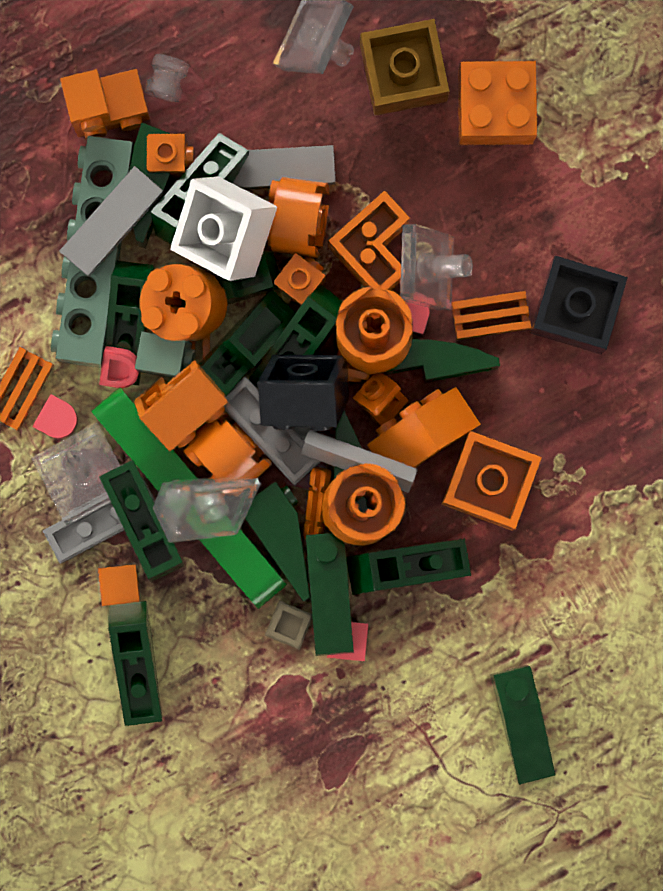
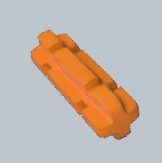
[303,467,331,539]

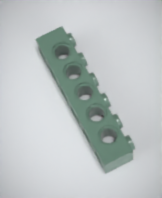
[51,136,134,368]

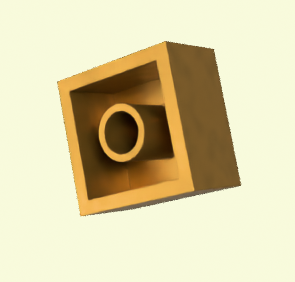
[360,19,450,116]

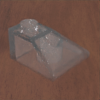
[153,478,260,543]

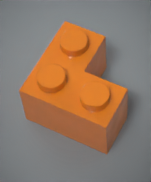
[60,69,150,140]
[328,190,410,291]
[134,360,228,452]
[367,387,481,468]

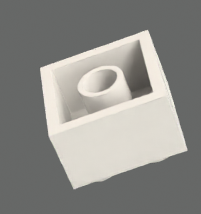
[170,177,277,281]

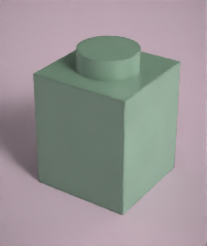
[135,331,196,378]

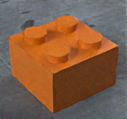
[458,61,537,145]
[441,431,542,531]

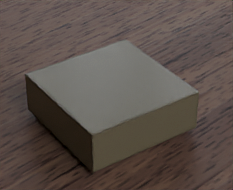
[265,601,313,650]

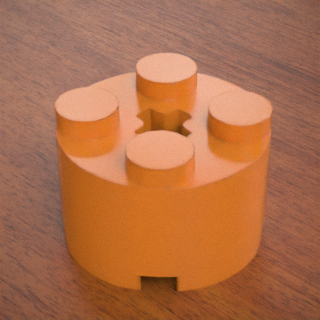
[267,177,329,258]
[140,264,227,341]
[336,287,413,375]
[184,411,272,495]
[322,463,405,545]

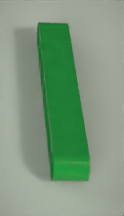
[91,387,287,609]

